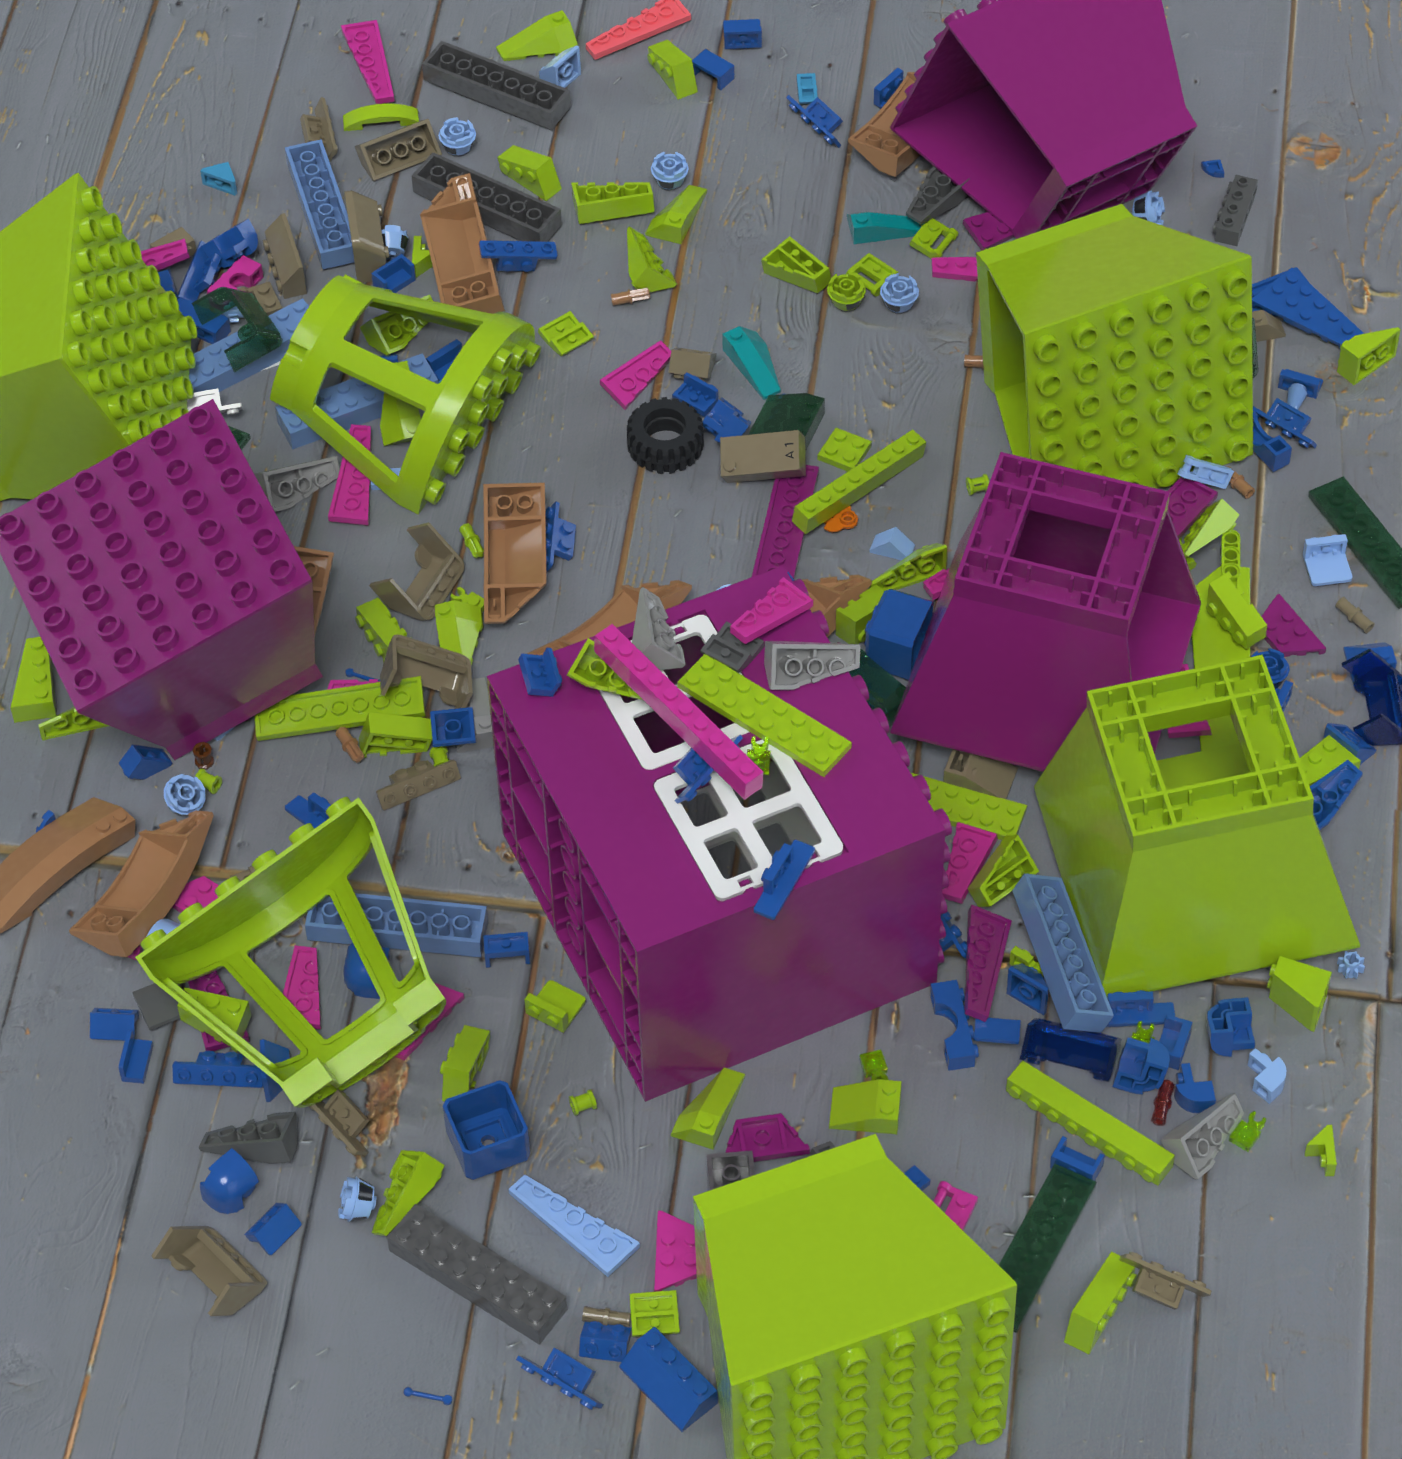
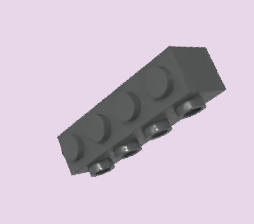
[1213,175,1258,246]

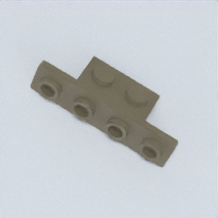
[300,97,338,162]
[376,759,461,810]
[308,1090,369,1156]
[1119,1252,1212,1310]

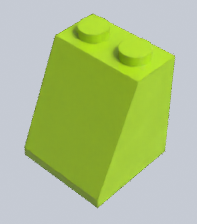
[1267,956,1332,1032]

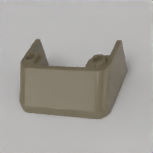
[344,190,389,283]
[369,522,464,621]
[380,635,473,709]
[151,1226,267,1316]

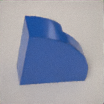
[1201,159,1225,178]
[36,810,55,833]

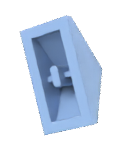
[870,527,915,560]

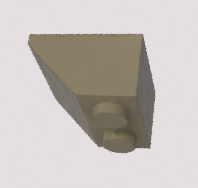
[669,348,717,381]

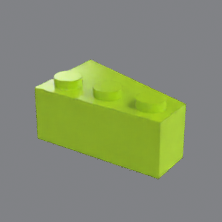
[647,39,698,100]
[497,145,562,201]
[761,236,831,294]
[1206,571,1267,649]
[836,585,885,644]
[359,712,432,758]
[968,834,1039,907]
[177,987,251,1052]
[440,1025,490,1102]

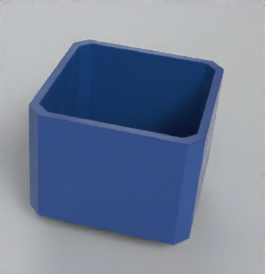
[865,589,934,680]
[443,1080,530,1180]

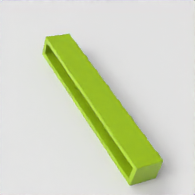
[792,429,926,534]
[1006,1060,1175,1186]

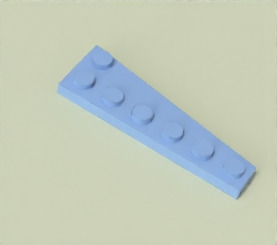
[508,1175,640,1277]

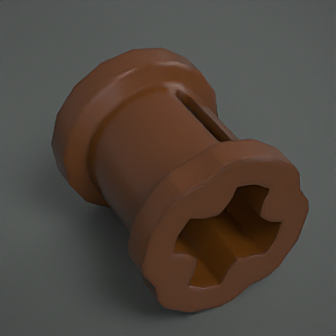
[193,742,214,770]

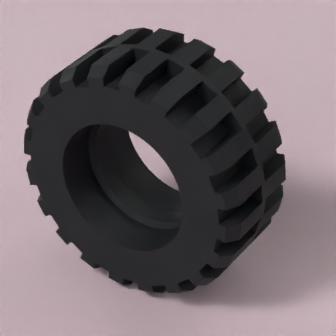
[627,397,704,474]

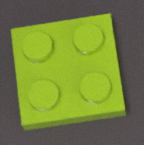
[817,428,872,472]

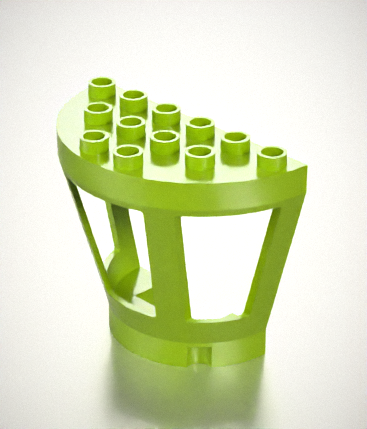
[270,274,541,515]
[135,797,446,1108]

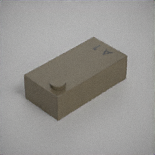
[720,430,806,483]

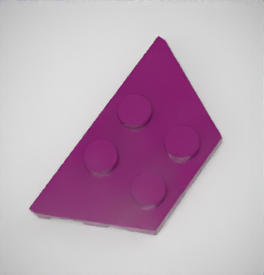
[1261,594,1326,657]
[725,1113,810,1162]

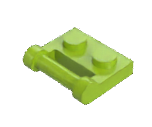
[909,218,959,259]
[846,253,898,297]

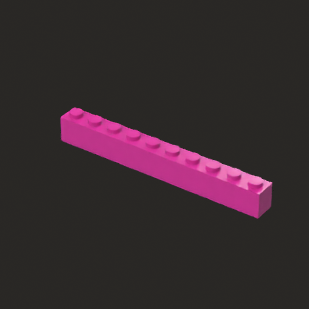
[594,624,764,800]

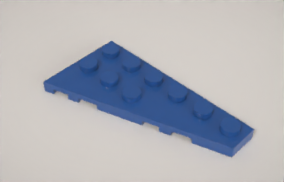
[1252,268,1365,349]

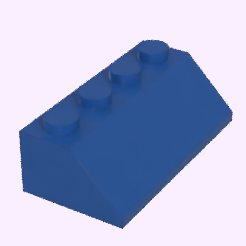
[619,1326,718,1432]

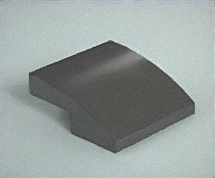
[700,621,765,673]
[132,983,180,1030]

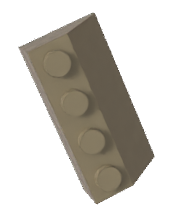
[354,119,442,181]
[262,213,307,299]

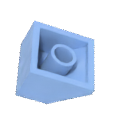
[539,45,581,88]

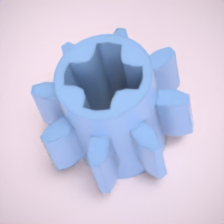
[223,299,244,323]
[1337,951,1365,979]

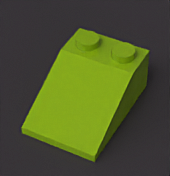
[1337,327,1401,385]
[829,1079,901,1134]

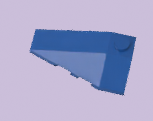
[1310,760,1363,830]

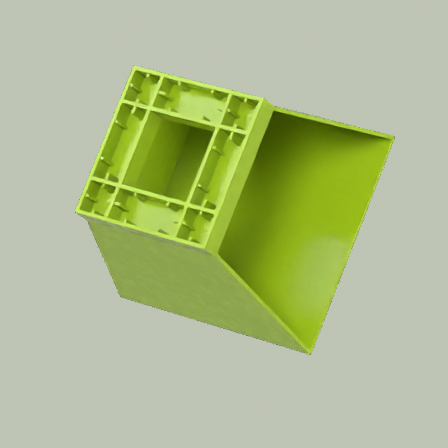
[0,173,197,501]
[976,204,1253,489]
[1034,655,1360,996]
[693,1134,1017,1459]

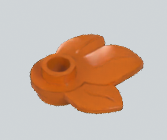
[824,506,858,532]

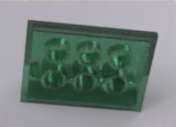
[748,393,825,452]

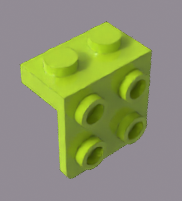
[524,980,586,1033]

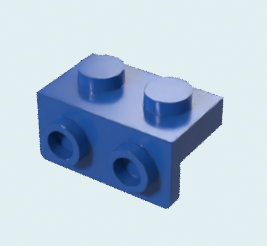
[672,372,718,417]
[518,648,562,697]
[579,1321,632,1362]

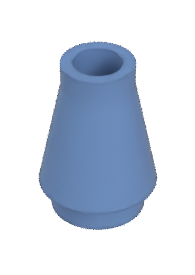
[1287,383,1307,410]

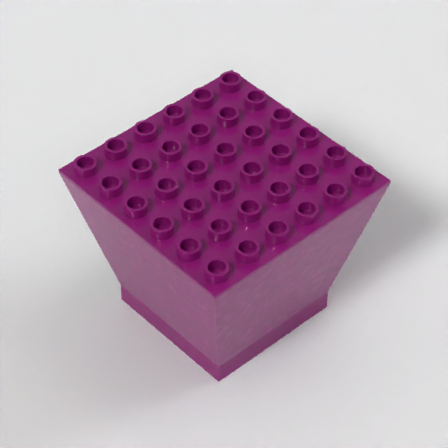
[890,0,1197,239]
[0,399,323,760]
[890,452,1201,772]

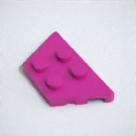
[172,876,219,913]
[654,1211,697,1292]

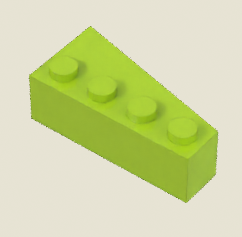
[10,637,56,723]
[1300,735,1361,786]

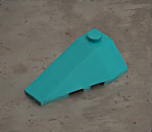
[847,212,924,245]
[722,326,781,400]

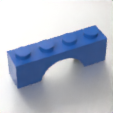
[1253,408,1292,472]
[930,980,979,1071]

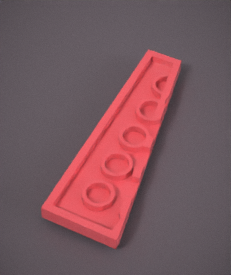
[586,0,691,60]

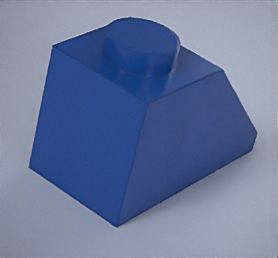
[119,744,172,780]

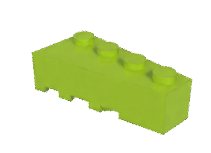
[571,182,654,224]
[355,598,407,664]
[1064,1251,1137,1354]

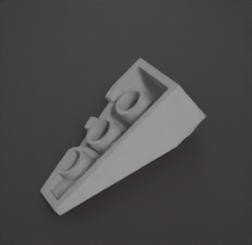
[254,456,340,512]
[632,587,686,670]
[764,641,860,690]
[456,677,494,753]
[1161,1093,1244,1179]

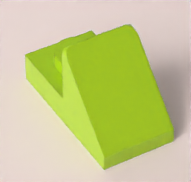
[412,236,433,277]
[1305,1125,1337,1176]

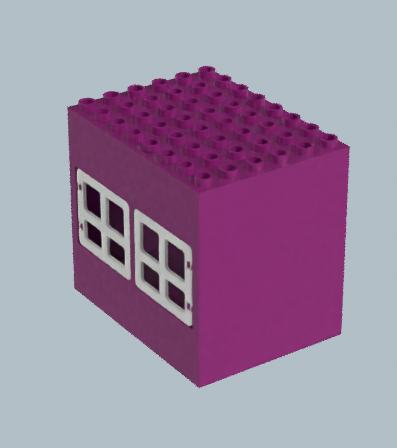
[487,566,952,1102]

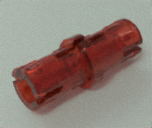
[1151,1080,1175,1126]

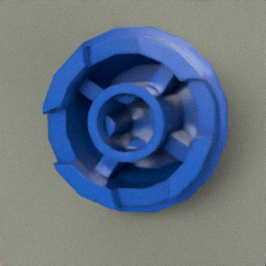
[1251,648,1290,689]

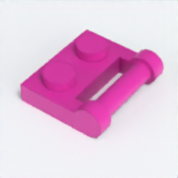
[933,1181,978,1231]

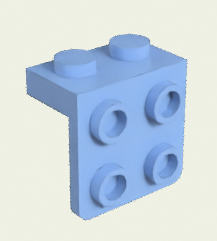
[1303,534,1352,586]

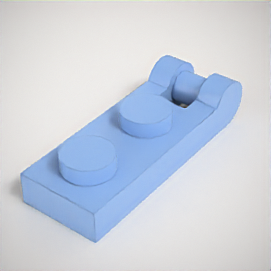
[1177,455,1234,489]

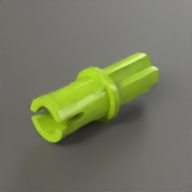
[459,523,484,558]

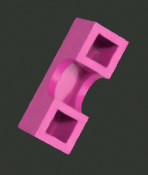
[207,255,264,311]

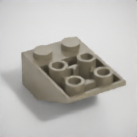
[943,749,1018,799]

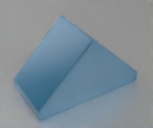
[200,162,237,196]

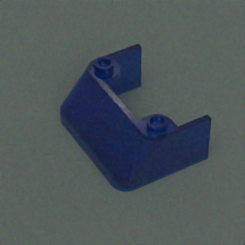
[1341,649,1402,746]
[1019,1018,1122,1082]

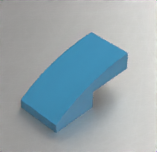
[797,73,818,104]

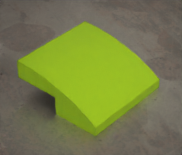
[538,311,594,356]
[629,1290,680,1337]

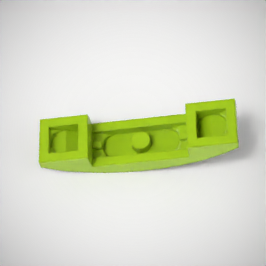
[343,103,419,131]

